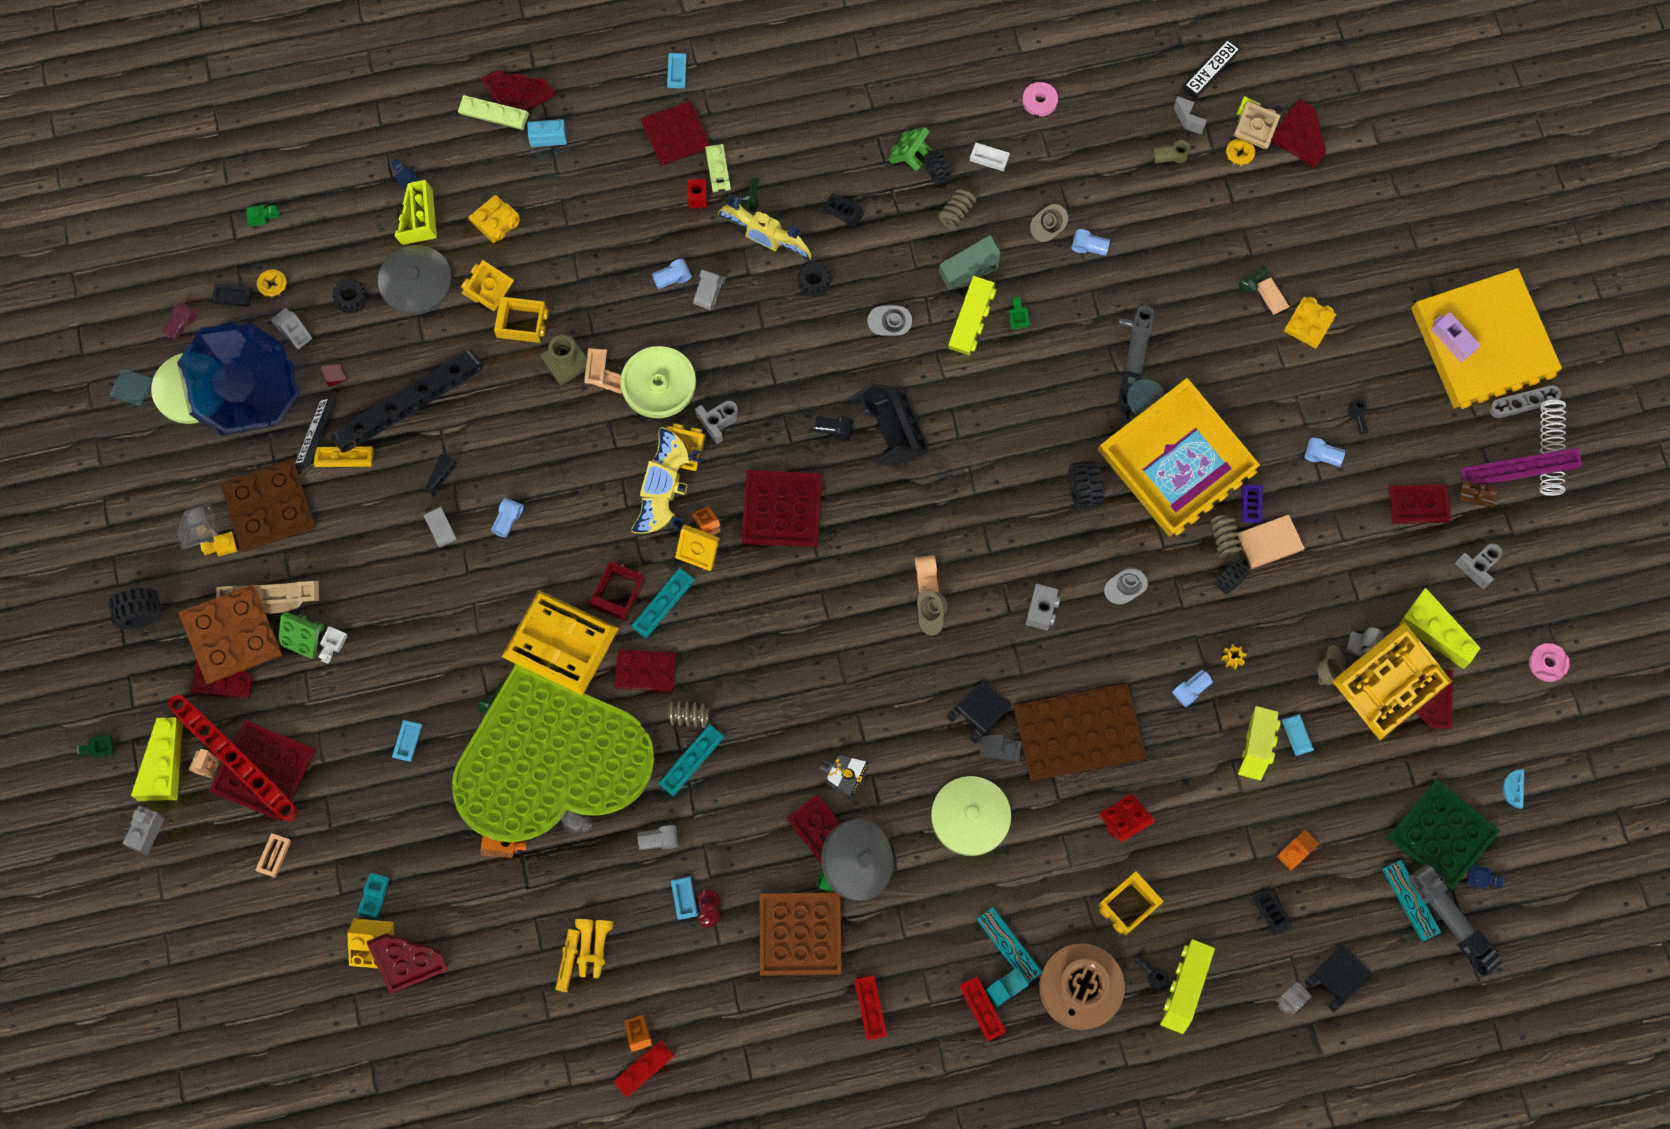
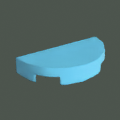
[1502,769,1524,809]

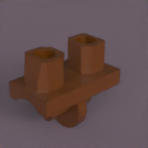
[1459,481,1498,508]

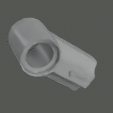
[638,825,678,850]

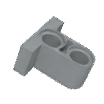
[693,270,726,311]
[271,308,312,350]
[695,401,738,444]
[423,505,457,548]
[1455,544,1502,590]
[1346,628,1384,656]

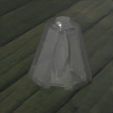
[177,503,219,550]

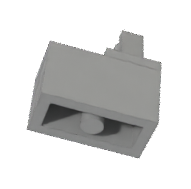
[122,806,165,855]

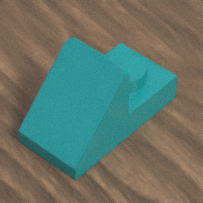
[985,968,1029,1008]

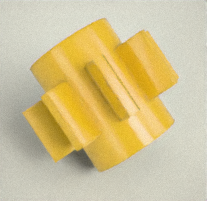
[1221,644,1247,670]

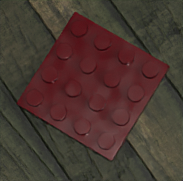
[741,470,822,548]
[209,720,317,822]

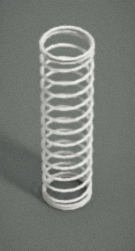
[1540,400,1566,496]

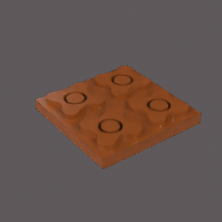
[178,584,282,685]
[760,893,841,976]

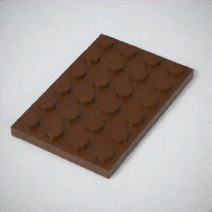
[1013,683,1146,782]

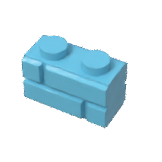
[527,119,567,147]

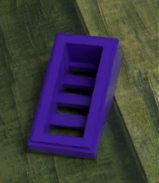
[1241,484,1263,523]

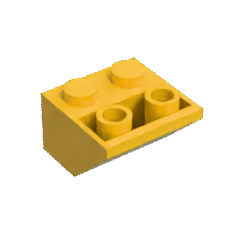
[347,918,394,968]

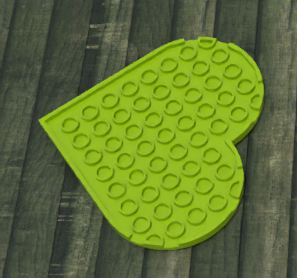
[452,664,654,842]

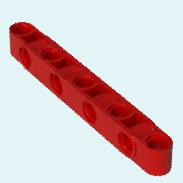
[168,695,298,822]

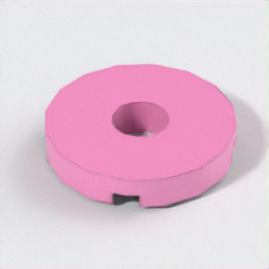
[1023,82,1058,116]
[1529,643,1569,682]

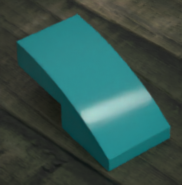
[357,873,390,920]

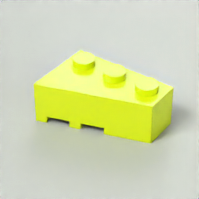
[395,180,437,245]
[1238,706,1281,781]

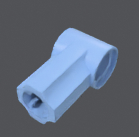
[1071,229,1110,256]
[652,259,692,289]
[1304,438,1345,467]
[491,497,523,538]
[1172,670,1213,707]

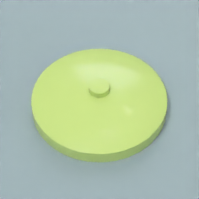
[621,346,696,418]
[151,352,228,424]
[931,776,1011,856]

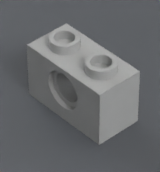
[1025,584,1060,631]

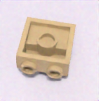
[1233,101,1281,150]

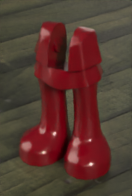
[697,888,721,928]

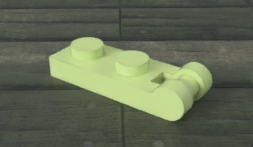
[705,144,731,193]

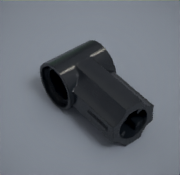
[814,415,853,440]

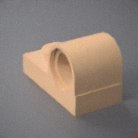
[915,555,939,594]
[189,749,221,779]

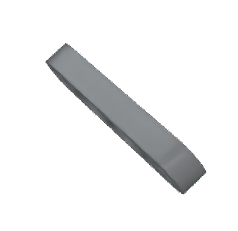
[1489,385,1561,418]

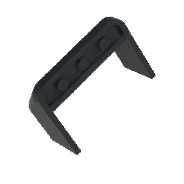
[849,383,929,466]

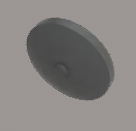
[378,245,452,315]
[821,819,893,901]

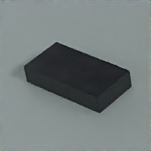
[211,284,253,307]

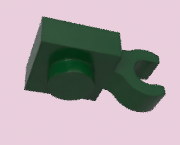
[77,735,114,759]

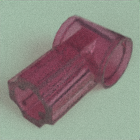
[161,302,198,340]

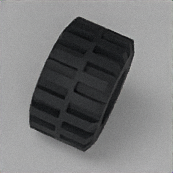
[1068,460,1104,511]
[108,588,163,629]

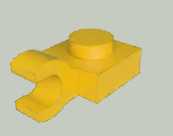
[200,532,238,557]

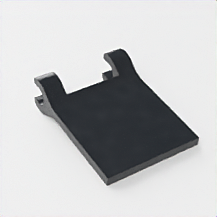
[947,680,1011,744]
[1304,944,1371,1013]

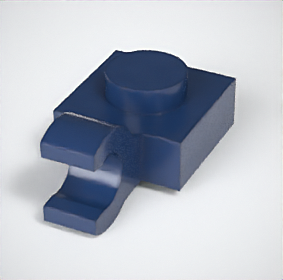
[391,159,420,192]
[1466,864,1505,890]

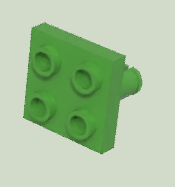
[888,127,932,171]
[278,611,325,659]

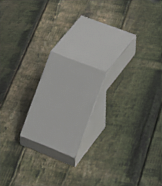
[1174,96,1207,135]

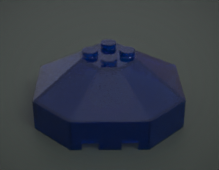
[177,323,299,436]

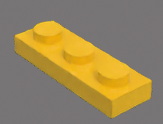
[314,446,374,467]

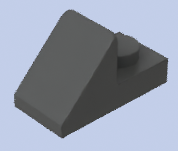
[980,735,1022,762]

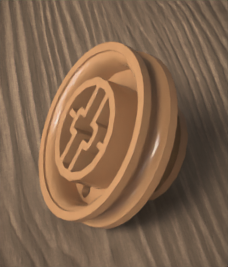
[1039,944,1125,1030]

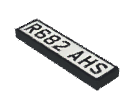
[1182,39,1241,99]
[295,397,335,469]

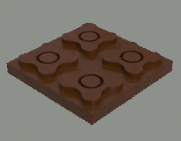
[220,459,316,553]

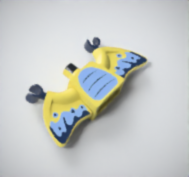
[718,195,812,261]
[632,427,704,534]

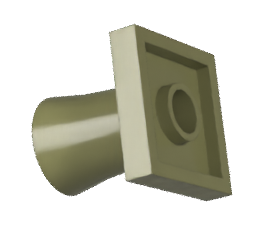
[540,335,587,386]

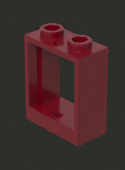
[590,561,646,622]

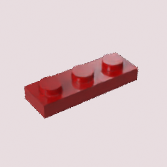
[854,975,887,1041]
[959,977,1006,1042]
[614,1040,675,1098]

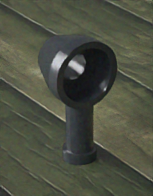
[1347,399,1369,435]
[1135,954,1168,989]

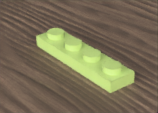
[458,95,529,130]

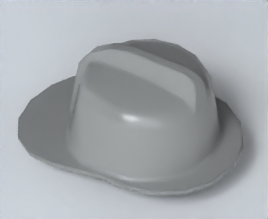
[867,306,912,336]
[1104,567,1148,604]

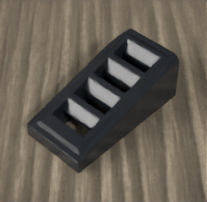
[822,193,864,227]
[426,454,457,495]
[1252,888,1292,936]

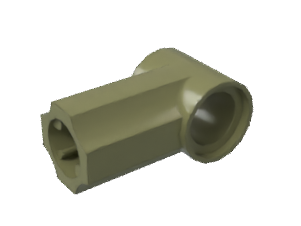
[1153,140,1190,163]

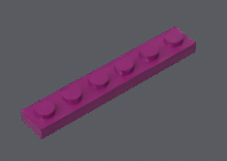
[1461,448,1582,485]

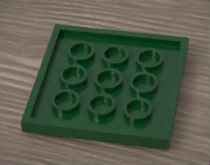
[1386,779,1500,891]

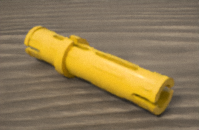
[555,929,581,992]

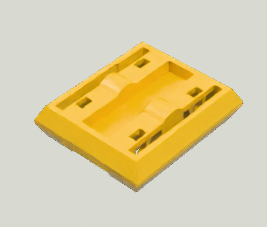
[501,590,619,695]
[1332,622,1452,740]

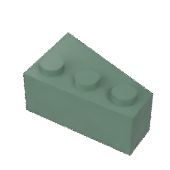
[939,235,1000,290]

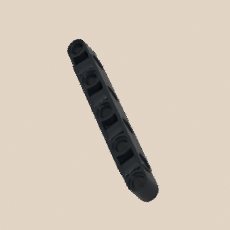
[331,350,483,453]

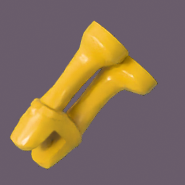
[575,919,613,978]

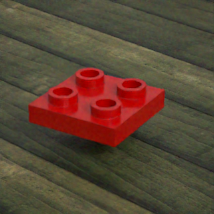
[1099,793,1154,842]

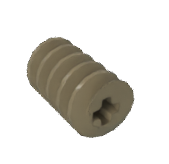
[939,189,976,230]
[1211,515,1242,558]
[668,700,710,728]

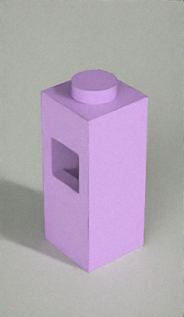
[1431,313,1481,363]

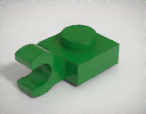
[246,205,280,227]
[1008,296,1030,330]

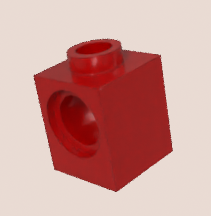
[687,178,707,208]

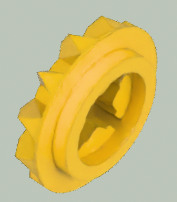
[1226,139,1255,166]
[257,269,287,298]

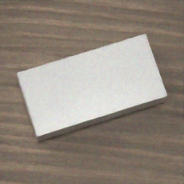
[970,143,1010,172]

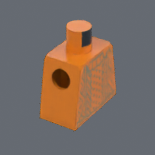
[480,836,527,858]

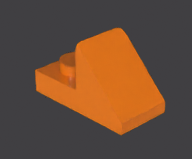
[692,506,721,535]
[1277,830,1319,871]
[624,1015,652,1052]

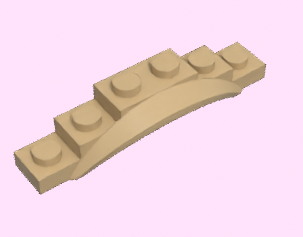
[216,581,319,613]

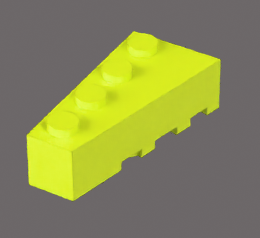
[948,276,997,356]
[1399,588,1480,669]
[131,718,183,801]
[1160,939,1215,1034]

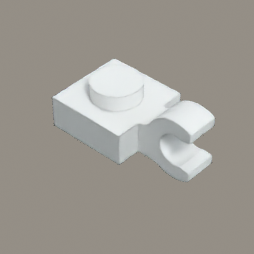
[319,627,347,664]

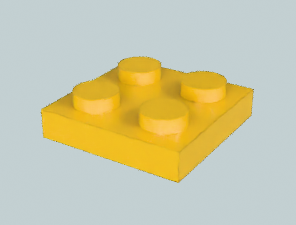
[675,524,720,571]

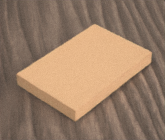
[1236,515,1304,569]

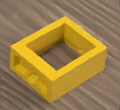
[494,297,549,343]
[1098,871,1164,936]

